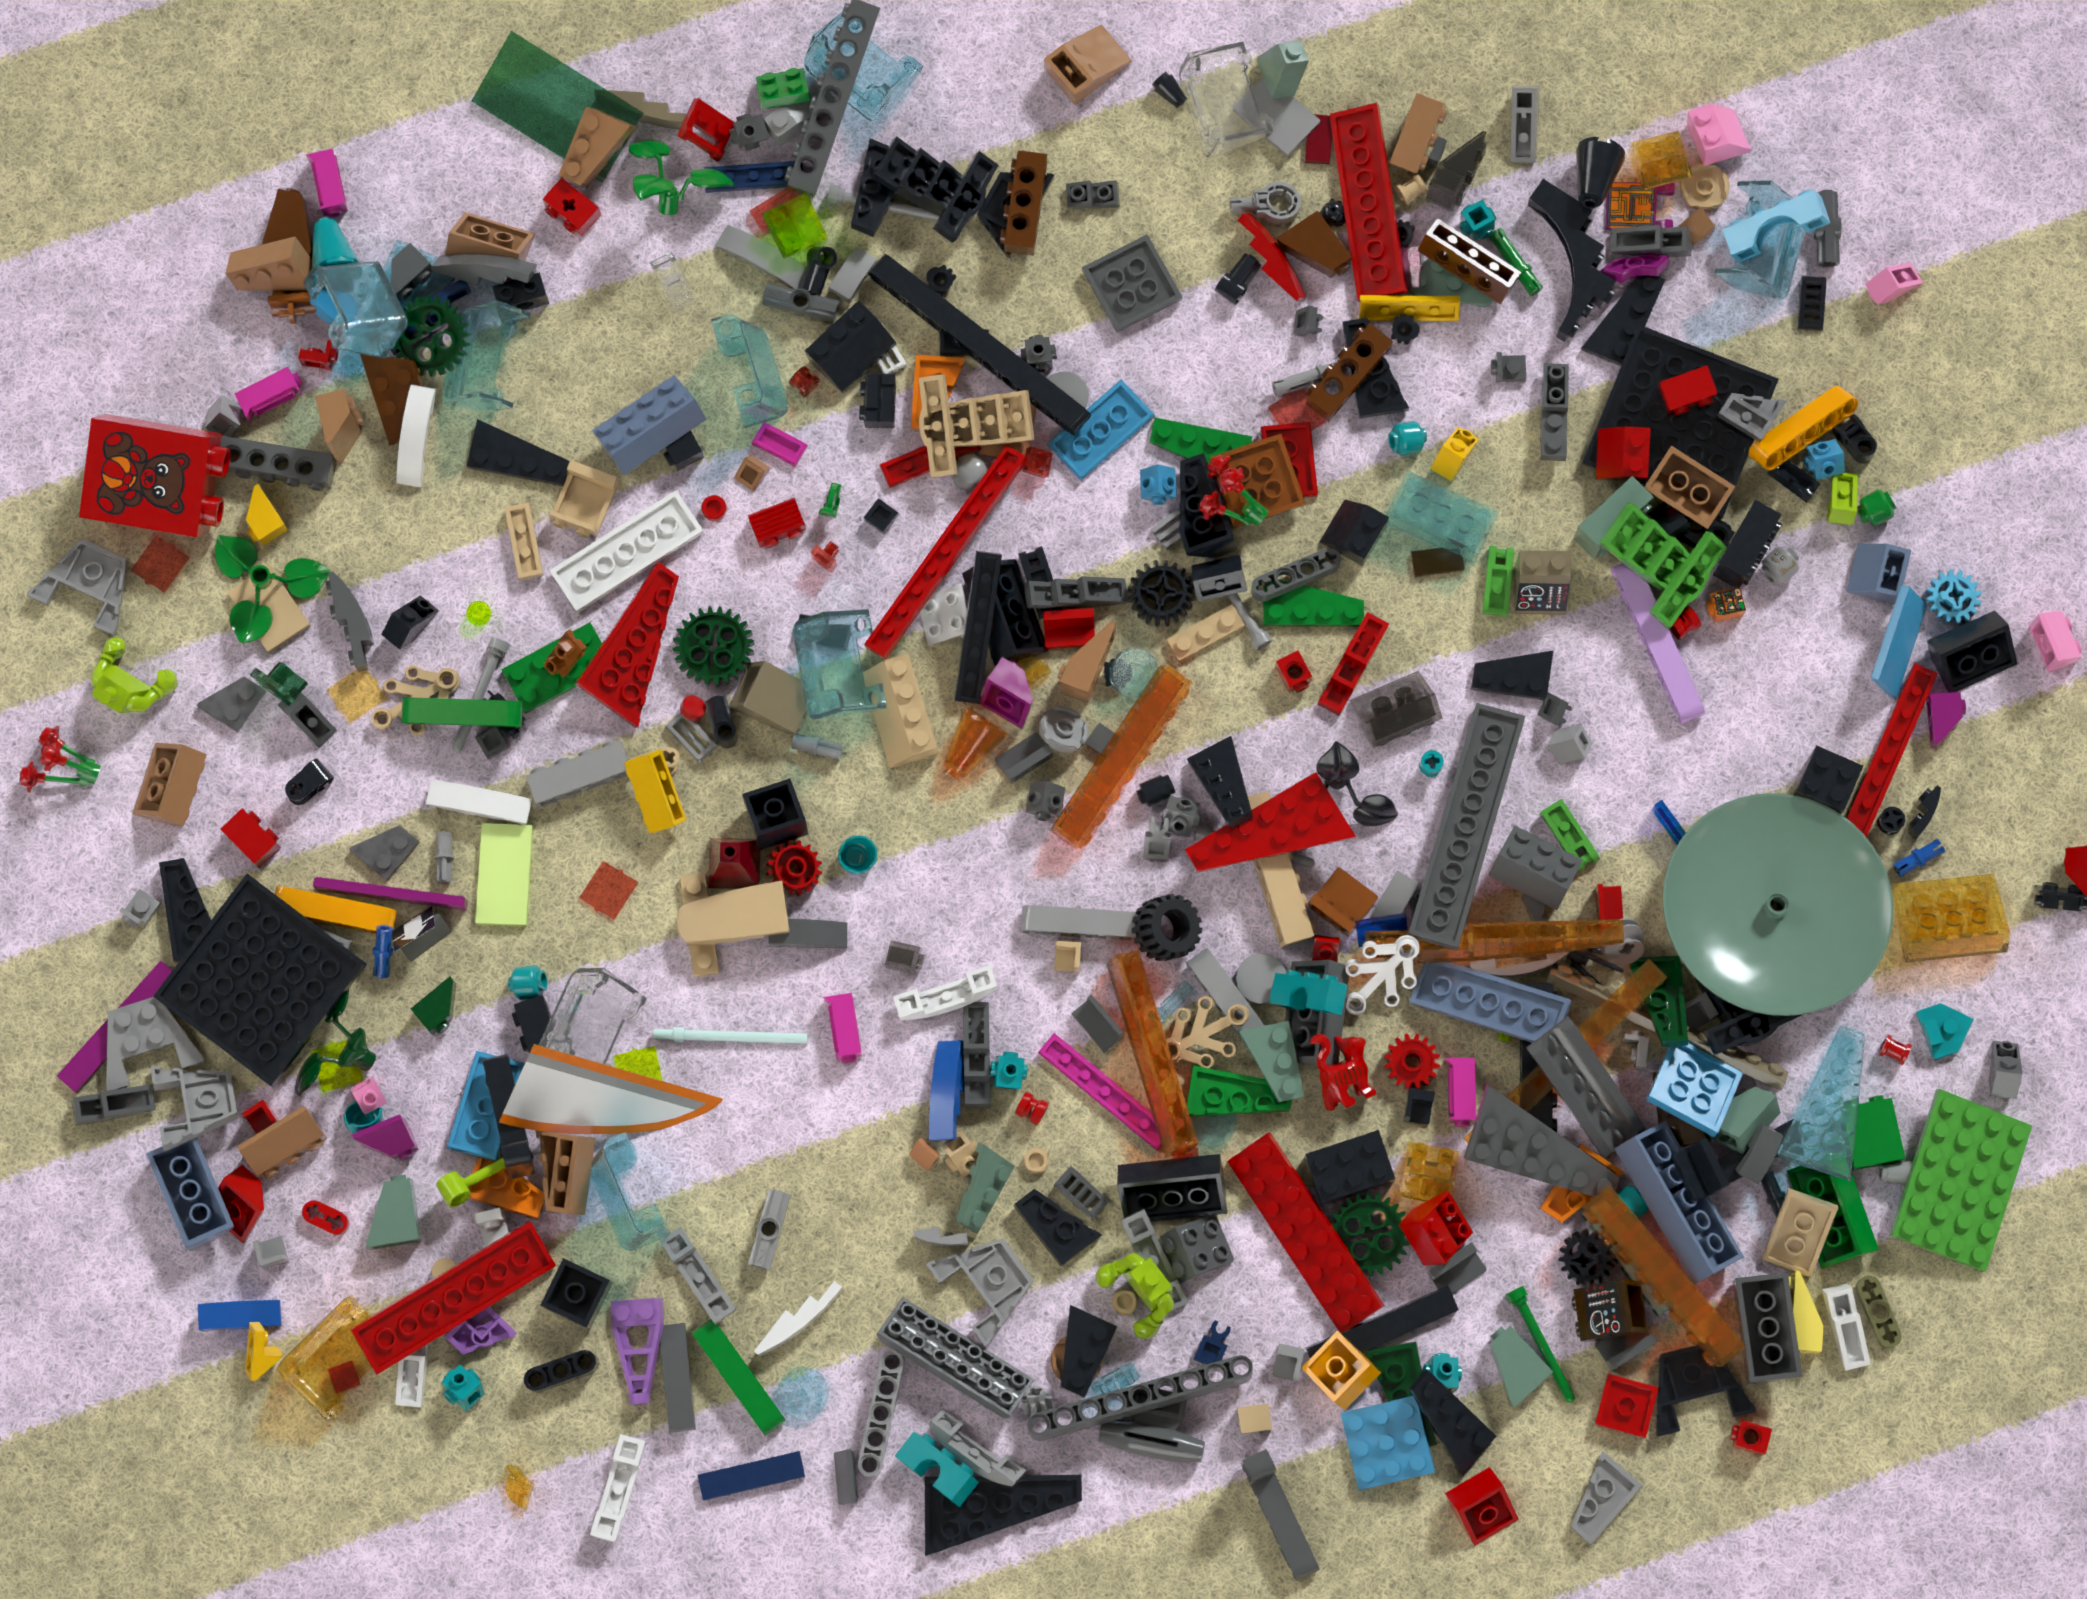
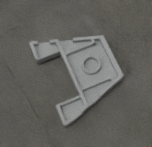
[26,538,128,637]
[106,997,205,1091]
[150,1066,238,1151]
[926,1239,1034,1347]

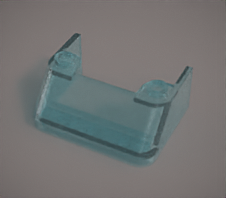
[1714,180,1805,299]
[442,300,531,412]

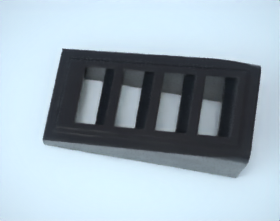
[1798,276,1827,331]

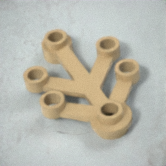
[371,665,460,736]
[1160,996,1250,1069]

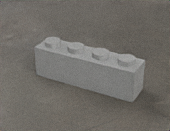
[526,740,629,808]

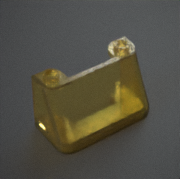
[277,1295,372,1421]

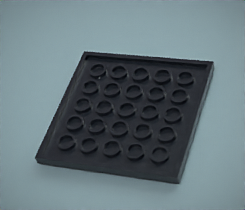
[1582,324,1779,519]
[153,874,367,1087]

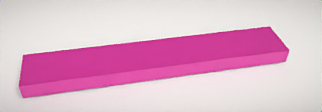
[1038,1033,1173,1151]

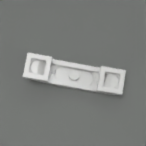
[397,385,436,488]
[893,965,998,1020]
[590,1434,646,1543]

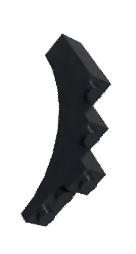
[1527,179,1616,342]

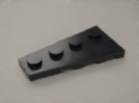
[851,138,897,237]
[1581,275,1666,366]
[1342,318,1409,419]
[466,419,570,486]
[1187,736,1254,829]
[159,858,211,963]
[1408,1369,1497,1476]

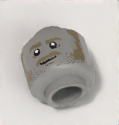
[1761,547,1799,584]

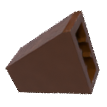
[262,188,313,259]
[1277,210,1352,278]

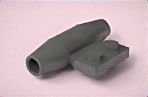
[1098,1389,1205,1463]

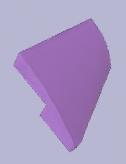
[444,1306,517,1355]

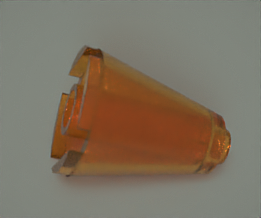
[943,707,1007,779]

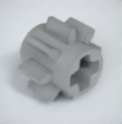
[1021,1386,1054,1416]

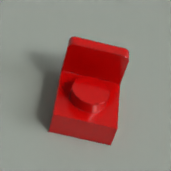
[298,340,339,370]

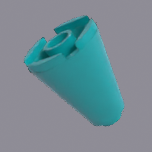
[312,217,362,287]

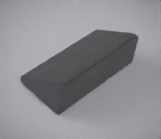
[401,913,452,961]
[834,1449,858,1505]

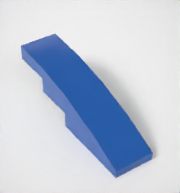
[929,1040,964,1141]

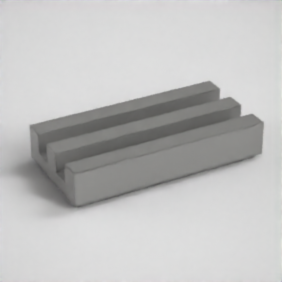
[1151,508,1181,550]
[665,712,718,764]

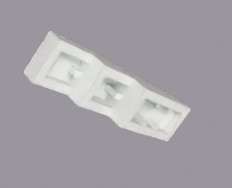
[425,779,532,825]
[754,1281,844,1357]
[395,1343,430,1407]

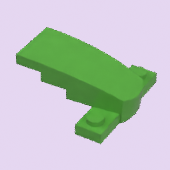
[1599,502,1728,628]

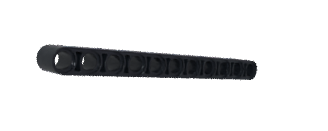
[868,254,1091,436]

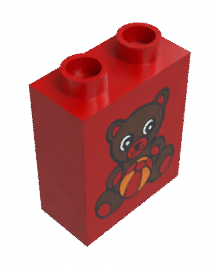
[79,414,231,537]

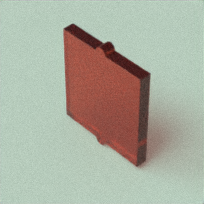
[1268,388,1326,431]
[130,535,190,593]
[579,861,638,920]

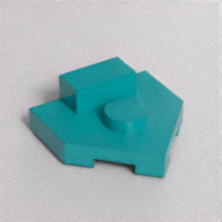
[1915,1003,1974,1060]

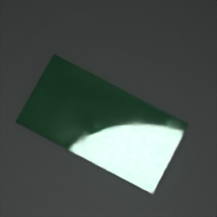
[471,31,644,183]

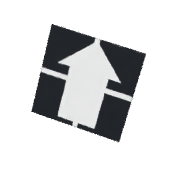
[392,906,435,952]

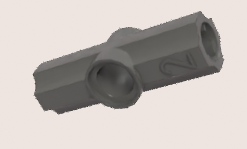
[1814,190,1842,267]
[762,283,840,323]

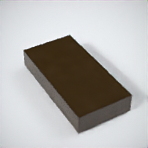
[1411,545,1465,577]

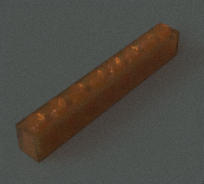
[1049,665,1192,849]
[1106,950,1198,1158]
[1582,1185,1746,1367]

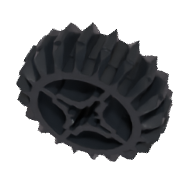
[1128,560,1195,627]

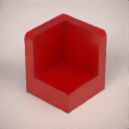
[242,1100,279,1134]

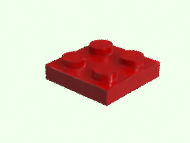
[1594,1373,1659,1439]

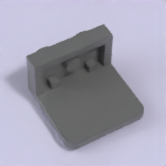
[1160,1215,1234,1284]

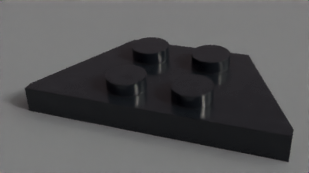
[977,172,1054,258]

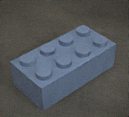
[592,375,707,475]

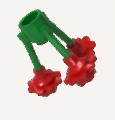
[1199,454,1268,526]
[19,726,101,793]

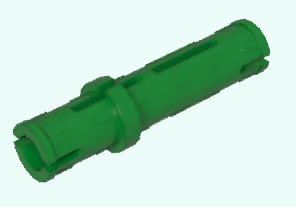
[1489,228,1543,296]

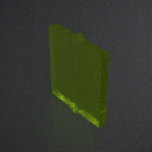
[312,1040,364,1093]
[614,1046,663,1081]

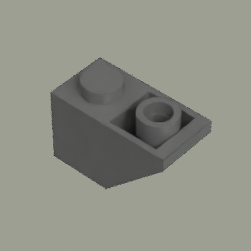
[390,243,433,304]
[1989,1041,2023,1099]

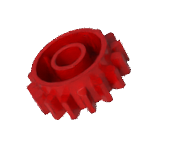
[766,840,822,897]
[1384,1033,1440,1090]

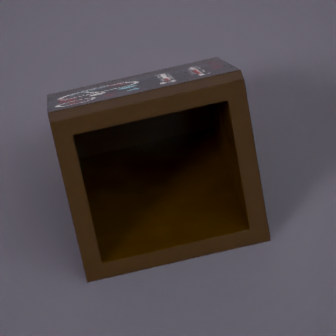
[1572,1279,1648,1342]

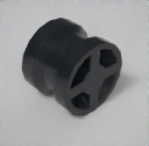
[1877,807,1906,835]

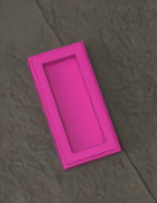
[752,422,808,468]

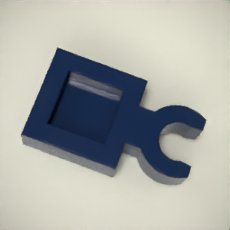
[1193,1320,1231,1365]

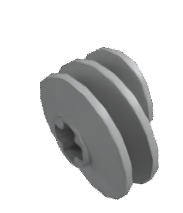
[1599,918,1645,966]

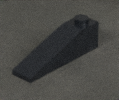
[1179,453,1238,558]

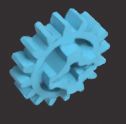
[1925,569,1982,625]

